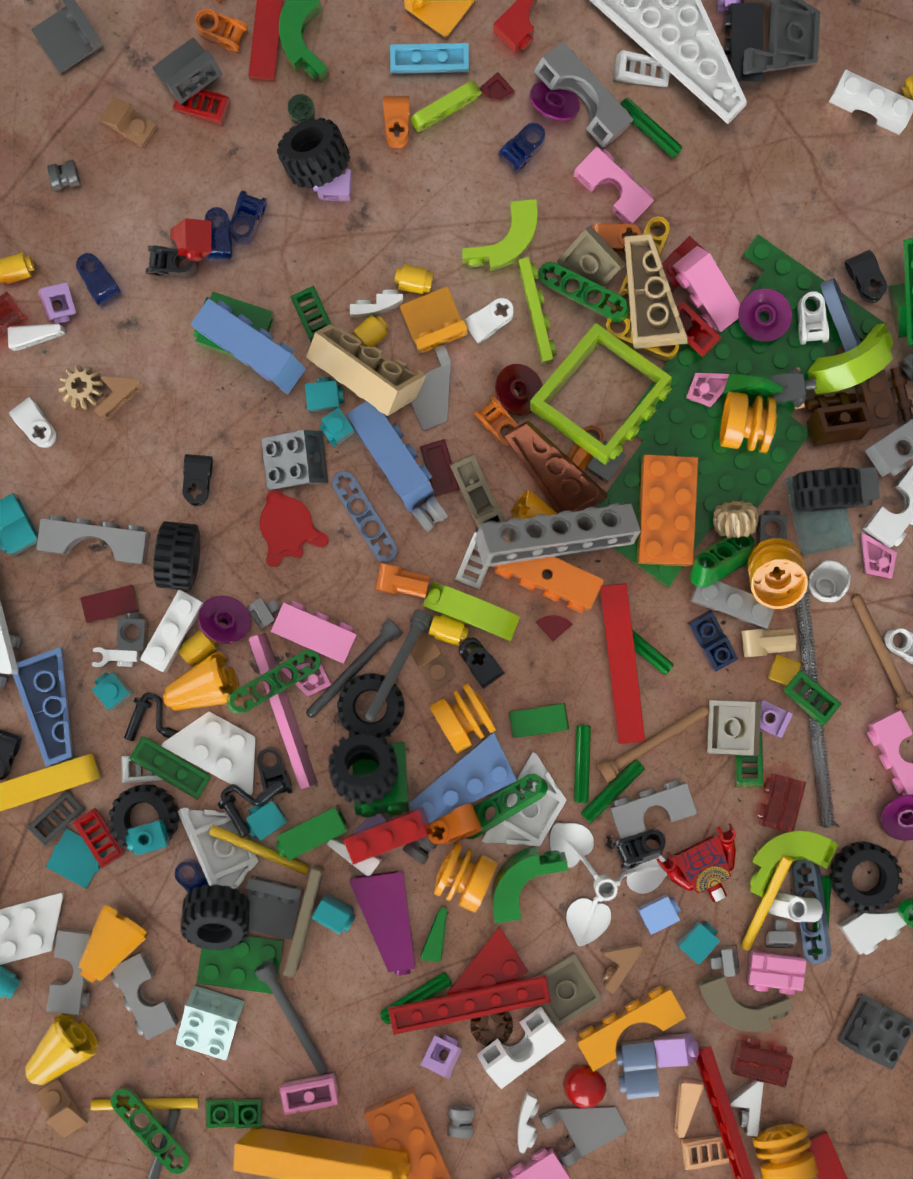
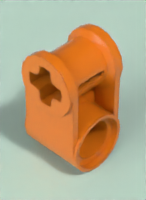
[195,9,248,52]
[383,96,410,149]
[592,223,641,252]
[473,396,518,447]
[428,804,482,845]

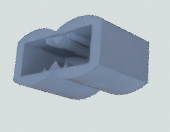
[616,1039,659,1099]

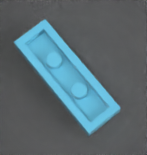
[390,43,469,73]

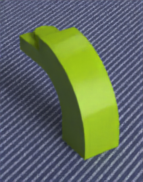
[462,199,538,272]
[807,323,894,394]
[423,582,520,641]
[750,831,838,898]

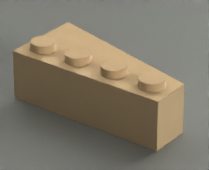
[624,234,688,349]
[306,324,427,416]

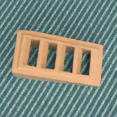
[674,1078,704,1138]
[681,1135,729,1170]

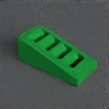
[290,285,332,342]
[724,373,784,400]
[783,670,842,726]
[735,732,764,788]
[420,905,448,962]

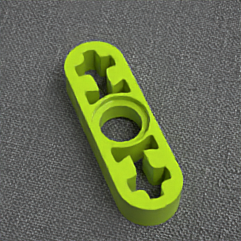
[410,81,482,132]

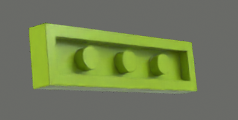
[518,257,557,365]

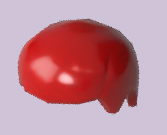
[563,1064,607,1109]

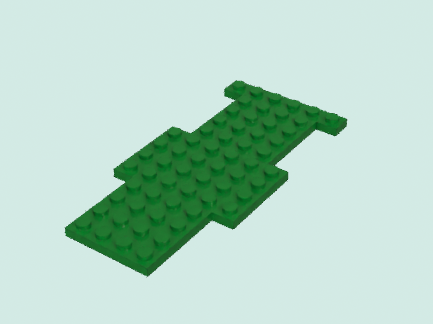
[596,234,887,587]

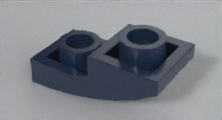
[688,610,738,672]

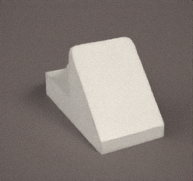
[728,1077,763,1137]

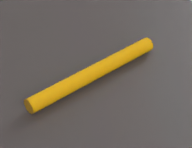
[208,824,310,875]
[740,855,793,951]
[91,1097,199,1110]

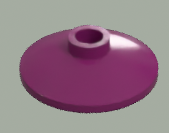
[530,81,580,120]
[738,289,792,342]
[198,596,251,644]
[881,795,913,841]

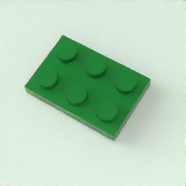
[196,935,284,994]

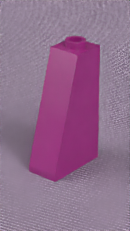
[350,870,416,975]

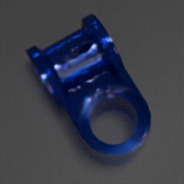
[497,123,545,174]
[229,190,268,245]
[204,207,232,259]
[76,253,122,306]
[174,858,209,892]

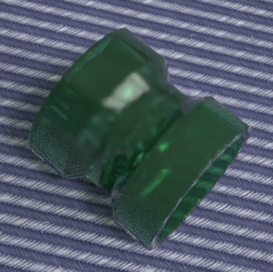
[288,94,315,125]

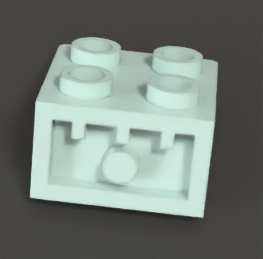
[176,985,245,1060]

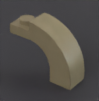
[449,454,507,529]
[696,973,794,1032]

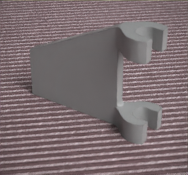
[404,345,451,431]
[539,1106,628,1168]

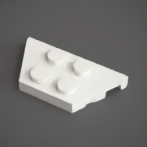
[161,711,256,795]
[481,752,566,846]
[178,808,258,889]
[0,892,65,965]

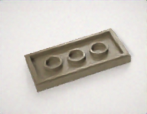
[284,864,325,978]

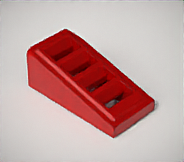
[173,89,231,126]
[72,808,125,868]

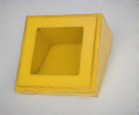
[767,654,801,686]

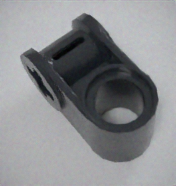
[145,246,198,278]
[845,249,887,304]
[182,454,213,506]
[459,637,505,689]
[0,729,22,780]
[257,747,293,799]
[612,829,666,871]

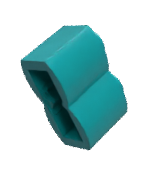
[0,493,39,556]
[311,892,356,935]

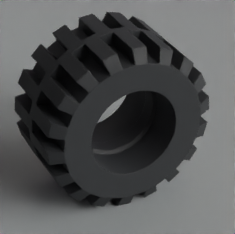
[277,118,350,189]
[792,467,863,512]
[153,521,200,591]
[337,673,405,738]
[328,730,398,806]
[108,784,180,852]
[830,842,903,912]
[181,884,250,950]

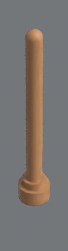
[852,594,913,713]
[596,705,709,783]

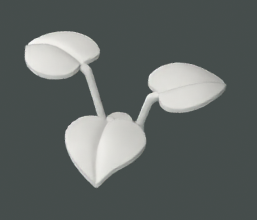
[550,823,667,946]

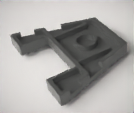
[743,0,820,74]

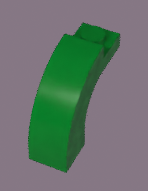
[279,0,329,82]
[491,846,569,924]

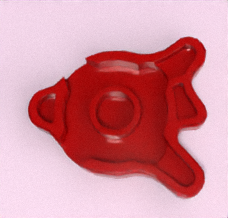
[259,490,329,567]

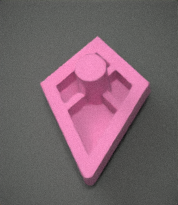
[686,373,729,408]
[860,533,897,579]
[281,663,331,697]

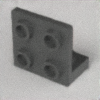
[32,0,104,73]
[152,38,222,105]
[262,430,328,490]
[246,875,304,939]
[838,994,913,1070]

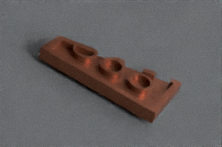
[505,420,608,514]

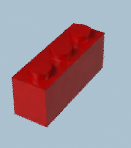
[343,807,433,865]

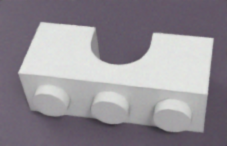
[829,69,913,135]
[861,465,913,548]
[140,590,204,673]
[476,1006,566,1089]

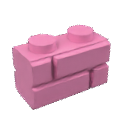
[746,950,806,995]
[280,1073,340,1115]

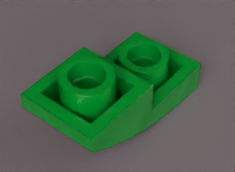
[509,703,569,738]
[205,1098,262,1129]

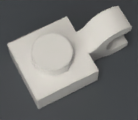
[92,647,141,667]

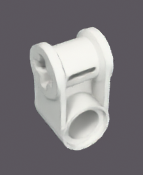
[797,291,829,345]
[464,298,513,344]
[8,396,57,448]
[883,628,913,665]

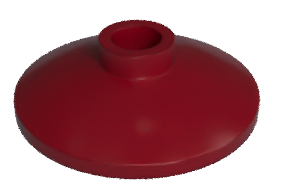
[495,364,543,415]

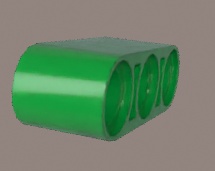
[689,534,755,588]

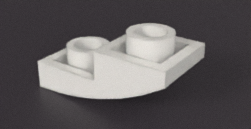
[350,290,404,319]
[517,1090,539,1154]

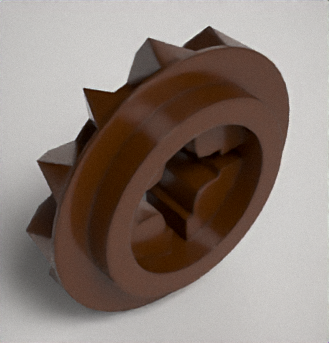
[471,1011,513,1047]

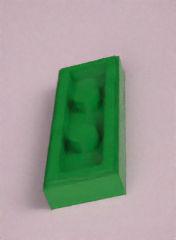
[128,736,211,800]

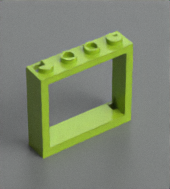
[530,323,672,465]

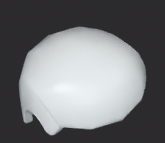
[808,560,851,602]

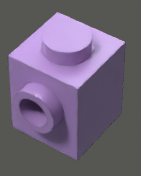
[654,1033,699,1067]

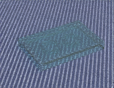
[785,467,854,556]

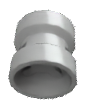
[412,496,448,532]
[447,1105,475,1138]

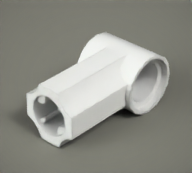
[768,892,823,922]

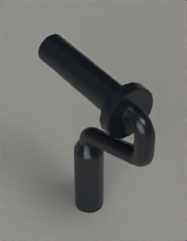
[124,692,179,741]
[218,779,286,838]

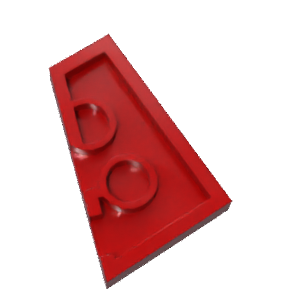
[447,926,529,995]

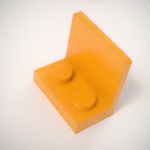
[404,0,475,38]
[400,287,468,355]

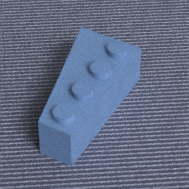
[190,298,306,394]
[346,401,435,513]
[13,647,74,767]
[409,732,517,823]

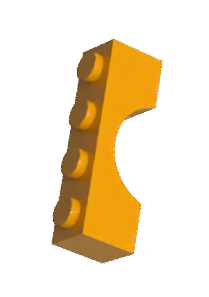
[576,985,686,1072]

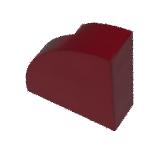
[480,72,515,100]
[536,615,573,642]

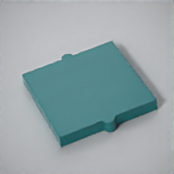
[46,828,108,889]

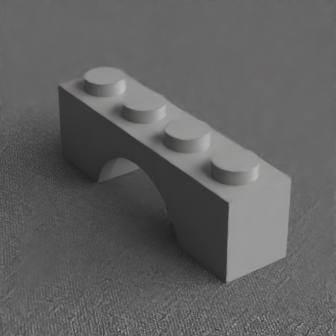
[534,42,634,148]
[36,515,150,565]

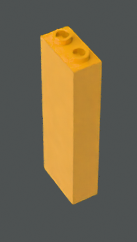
[233,1127,410,1179]

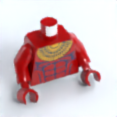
[657,823,736,902]

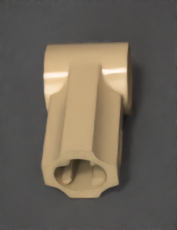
[741,628,796,657]

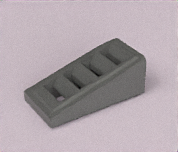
[27,790,85,848]

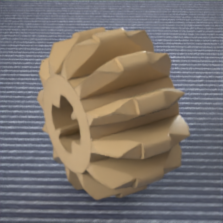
[58,364,104,410]
[713,500,758,539]

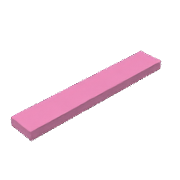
[249,633,317,789]

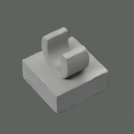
[247,598,280,631]
[765,919,796,948]
[710,945,740,977]

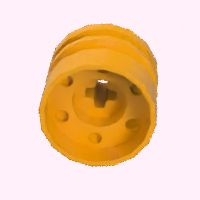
[720,391,777,453]
[747,538,808,609]
[429,683,496,754]
[434,842,498,913]
[752,1123,818,1179]

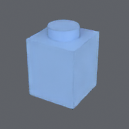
[637,894,681,935]

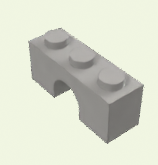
[689,581,775,629]
[609,779,697,839]
[46,927,92,1015]
[111,950,179,1040]

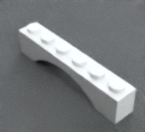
[837,907,913,955]

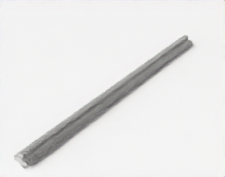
[795,563,836,828]

